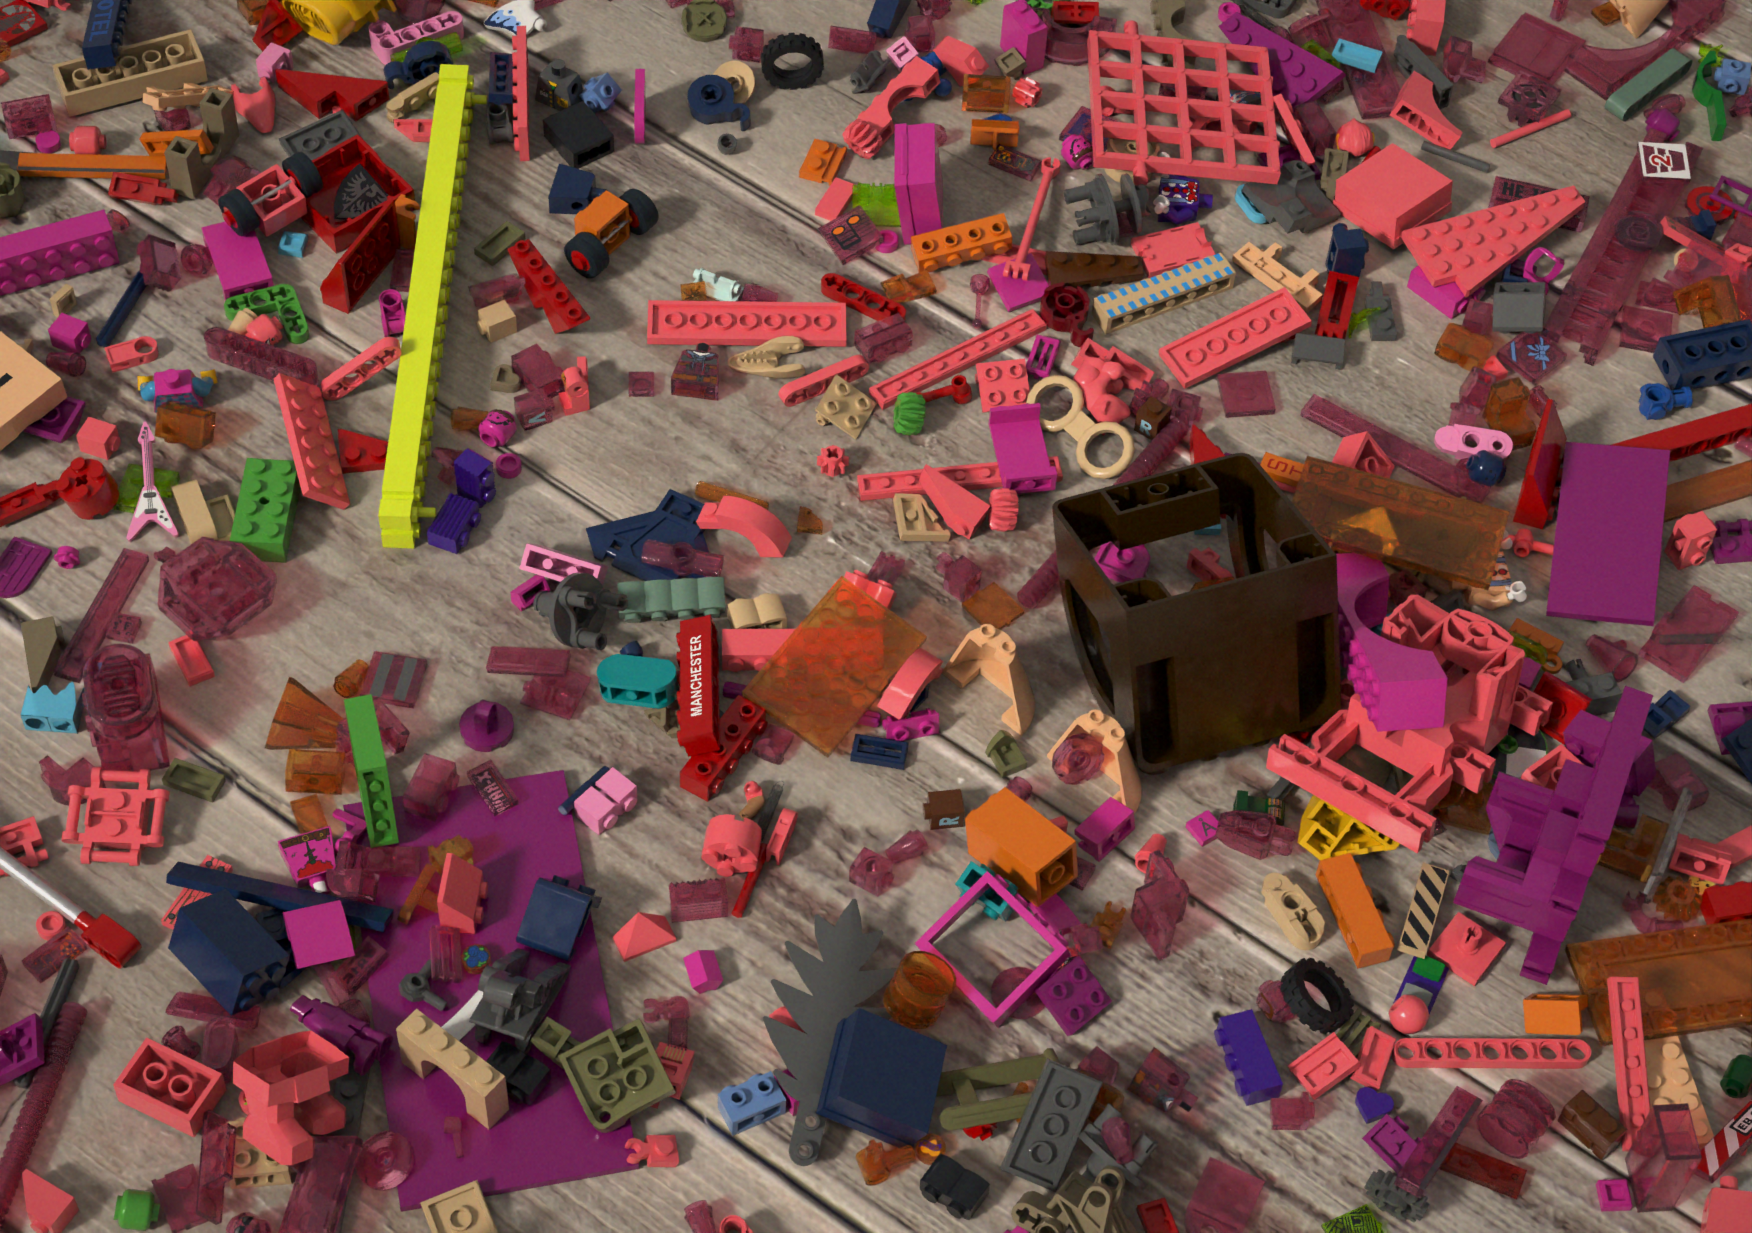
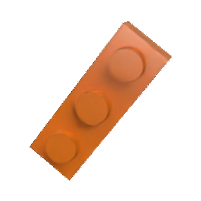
[139,129,214,156]

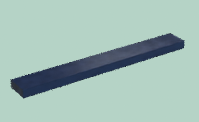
[166,861,394,932]

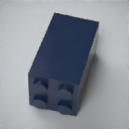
[168,889,290,1016]

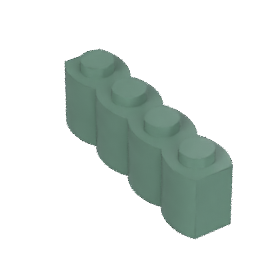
[617,577,726,623]

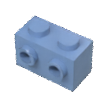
[718,1071,786,1136]

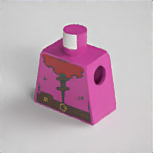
[278,826,337,895]

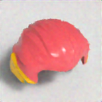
[1335,118,1375,157]

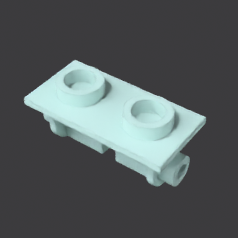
[690,268,745,301]

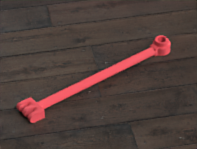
[1003,157,1060,281]

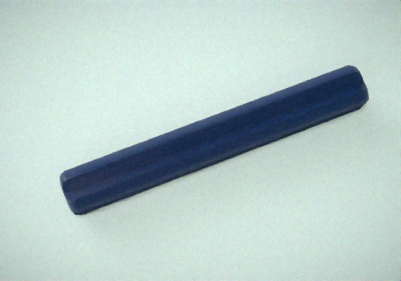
[96,270,151,347]

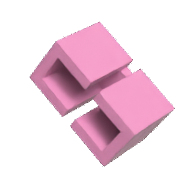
[574,767,637,835]

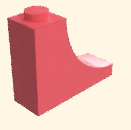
[1390,71,1463,150]

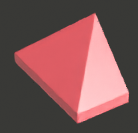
[613,912,676,962]

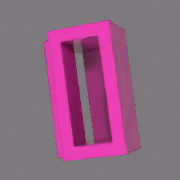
[510,575,551,612]
[683,950,723,994]

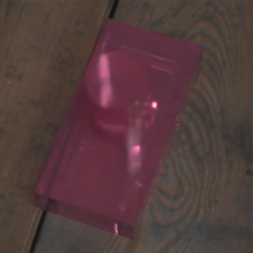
[430,447,464,485]

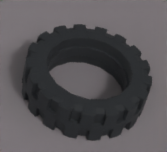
[761,33,824,90]
[1281,958,1354,1034]

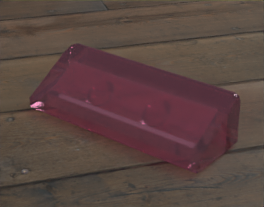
[165,992,261,1029]

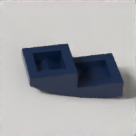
[1643,690,1690,739]

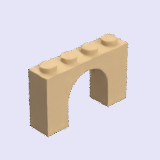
[396,1008,509,1130]

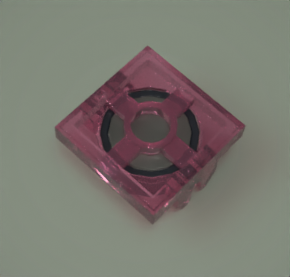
[1497,70,1561,127]

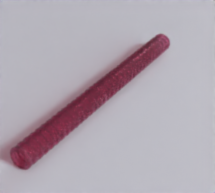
[1017,417,1189,609]
[0,1002,88,1231]

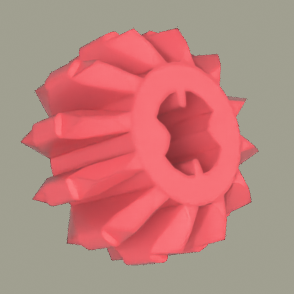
[842,119,883,159]
[988,488,1019,532]

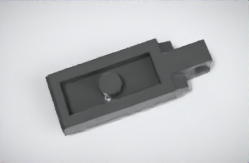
[1365,281,1397,341]

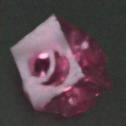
[729,26,764,63]

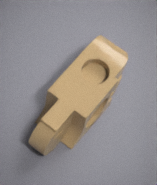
[1261,872,1325,950]

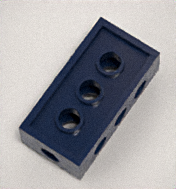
[1653,319,1752,390]

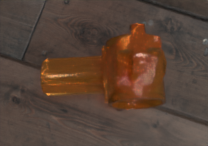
[855,1139,916,1186]

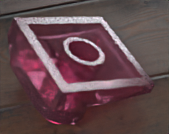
[468,273,526,309]

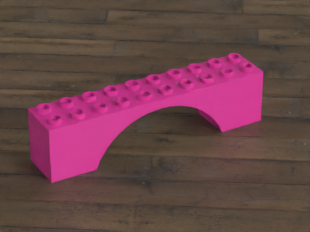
[1336,551,1448,732]

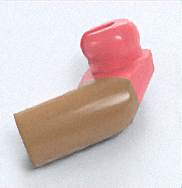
[739,781,765,820]

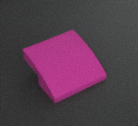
[283,900,355,969]

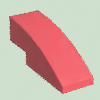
[1071,338,1155,392]

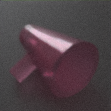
[1586,634,1638,683]

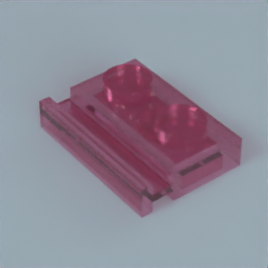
[151,1163,215,1233]

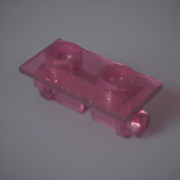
[828,26,877,54]

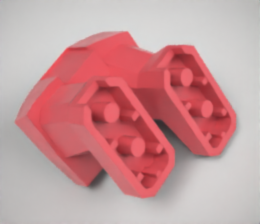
[233,1031,349,1165]

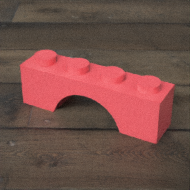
[857,56,940,144]

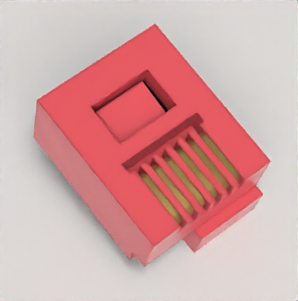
[650,1042,695,1109]

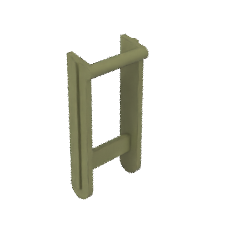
[936,1048,1061,1130]

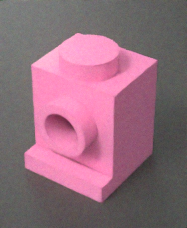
[886,36,919,72]
[256,42,294,83]

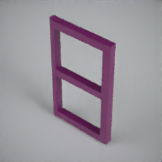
[1709,175,1752,217]

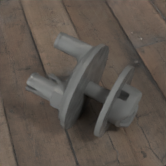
[1064,173,1151,245]

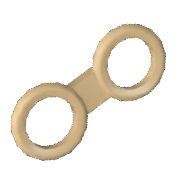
[1026,375,1135,479]

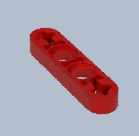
[821,273,906,328]

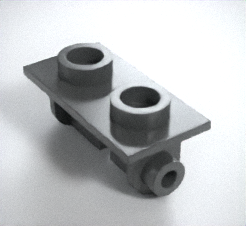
[850,50,891,94]

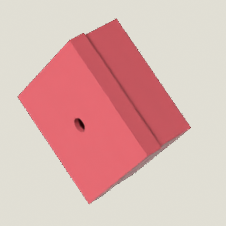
[1333,143,1453,250]

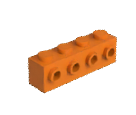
[911,213,1012,273]
[1315,853,1395,969]

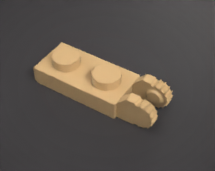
[386,72,439,123]

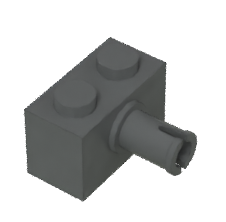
[1565,659,1622,716]

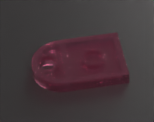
[1184,1157,1265,1233]

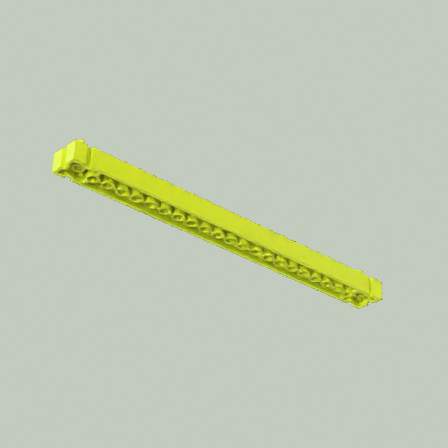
[378,64,487,549]

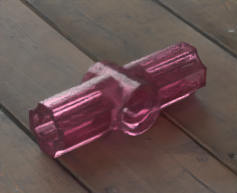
[641,539,724,577]

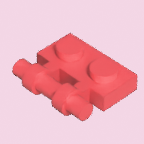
[0,816,49,877]

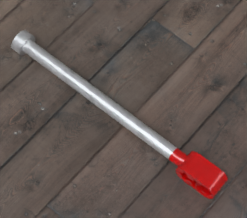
[0,847,142,969]

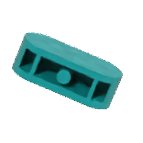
[597,654,679,709]

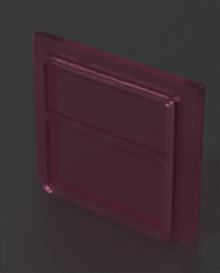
[1488,12,1586,91]

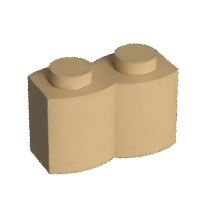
[727,593,787,629]

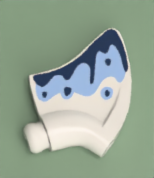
[484,0,547,36]

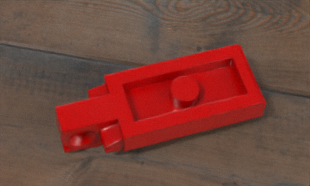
[108,172,179,205]
[0,480,61,527]

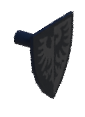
[334,163,389,220]

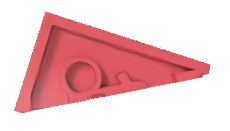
[1273,94,1316,166]

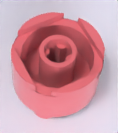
[701,814,762,877]

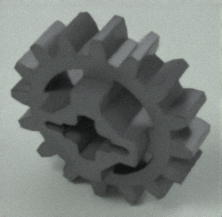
[1364,1169,1429,1222]

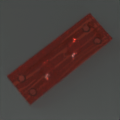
[1433,1137,1527,1200]

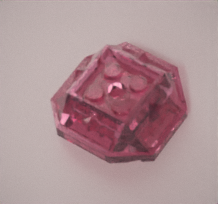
[158,537,277,641]

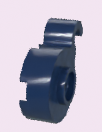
[383,41,453,89]
[687,75,751,131]

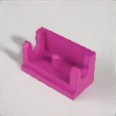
[1074,797,1135,862]

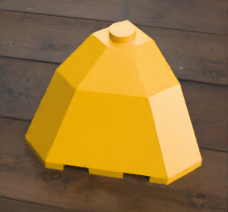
[1297,795,1400,860]

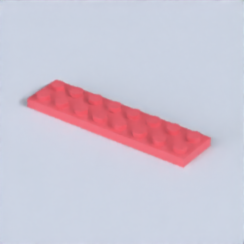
[647,300,846,347]

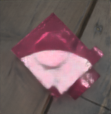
[1269,1092,1315,1130]

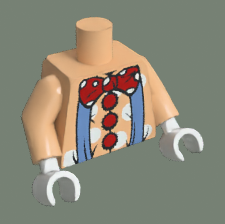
[1448,530,1527,611]

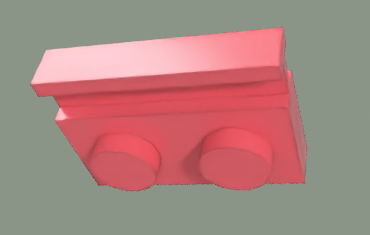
[1288,1032,1361,1100]

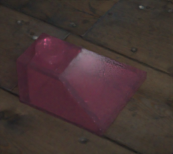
[392,0,445,26]

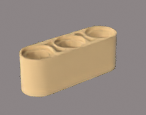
[171,480,218,548]

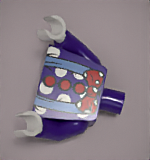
[1153,152,1213,225]

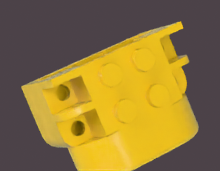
[282,0,397,45]

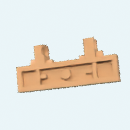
[143,82,233,111]
[1232,242,1323,314]

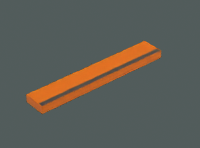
[17,153,167,180]

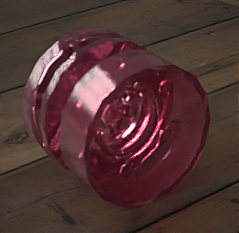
[1476,1079,1556,1159]

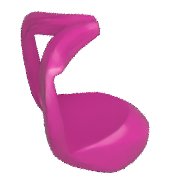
[1523,247,1565,295]

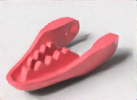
[231,77,276,133]

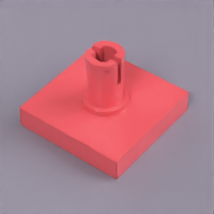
[1427,912,1506,986]

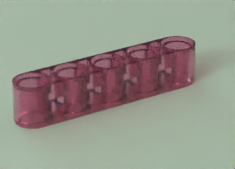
[204,327,319,387]

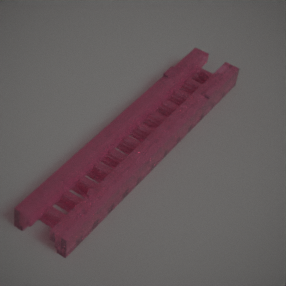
[1538,128,1703,366]

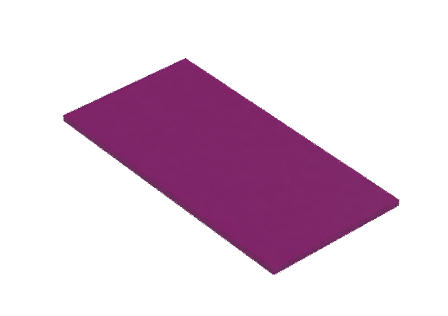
[343,770,639,1212]

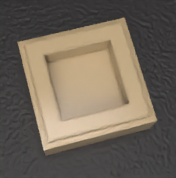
[50,283,77,317]

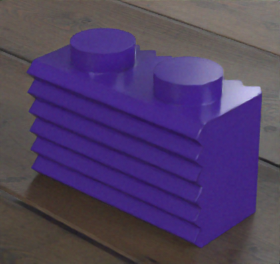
[454,448,496,508]
[427,493,481,554]

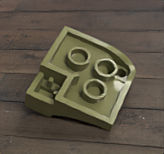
[558,1018,676,1133]

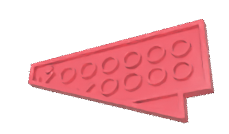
[1401,185,1585,297]

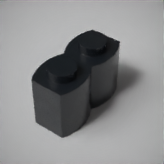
[486,1041,551,1105]
[920,1153,990,1220]

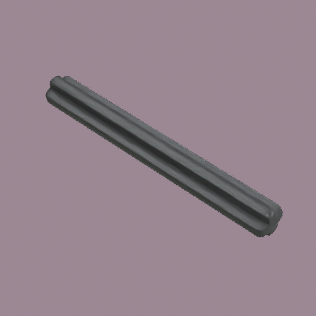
[14,958,80,1089]

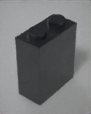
[543,101,614,169]

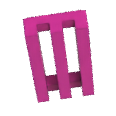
[1026,334,1061,379]

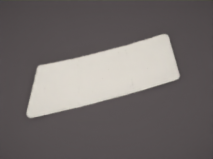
[441,990,483,1041]

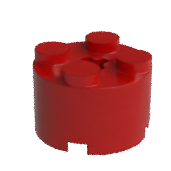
[55,457,119,520]

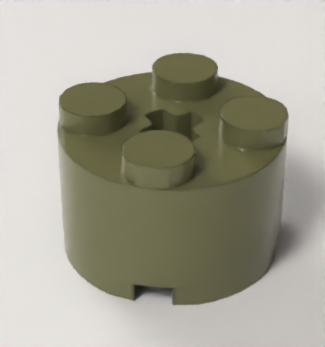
[0,162,25,218]

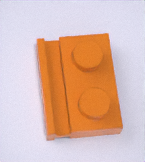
[799,139,847,186]

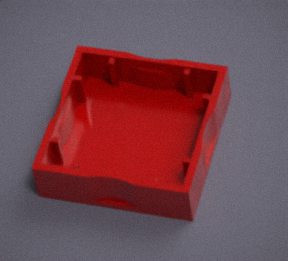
[300,134,416,254]

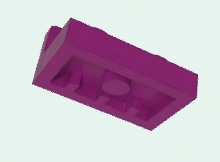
[1362,1114,1432,1180]

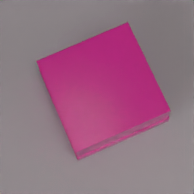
[894,123,943,245]

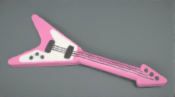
[126,422,179,542]

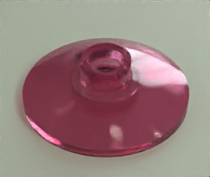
[991,967,1045,1019]

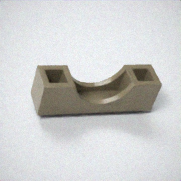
[1150,0,1196,69]

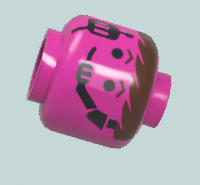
[1061,134,1093,170]
[479,409,517,447]

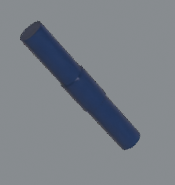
[558,766,610,815]

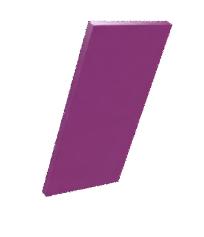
[1546,442,1670,626]

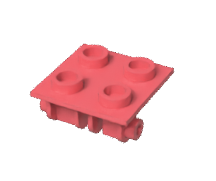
[975,358,1030,413]

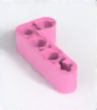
[368,11,464,65]

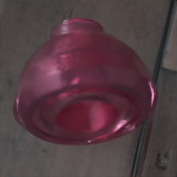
[181,244,213,278]

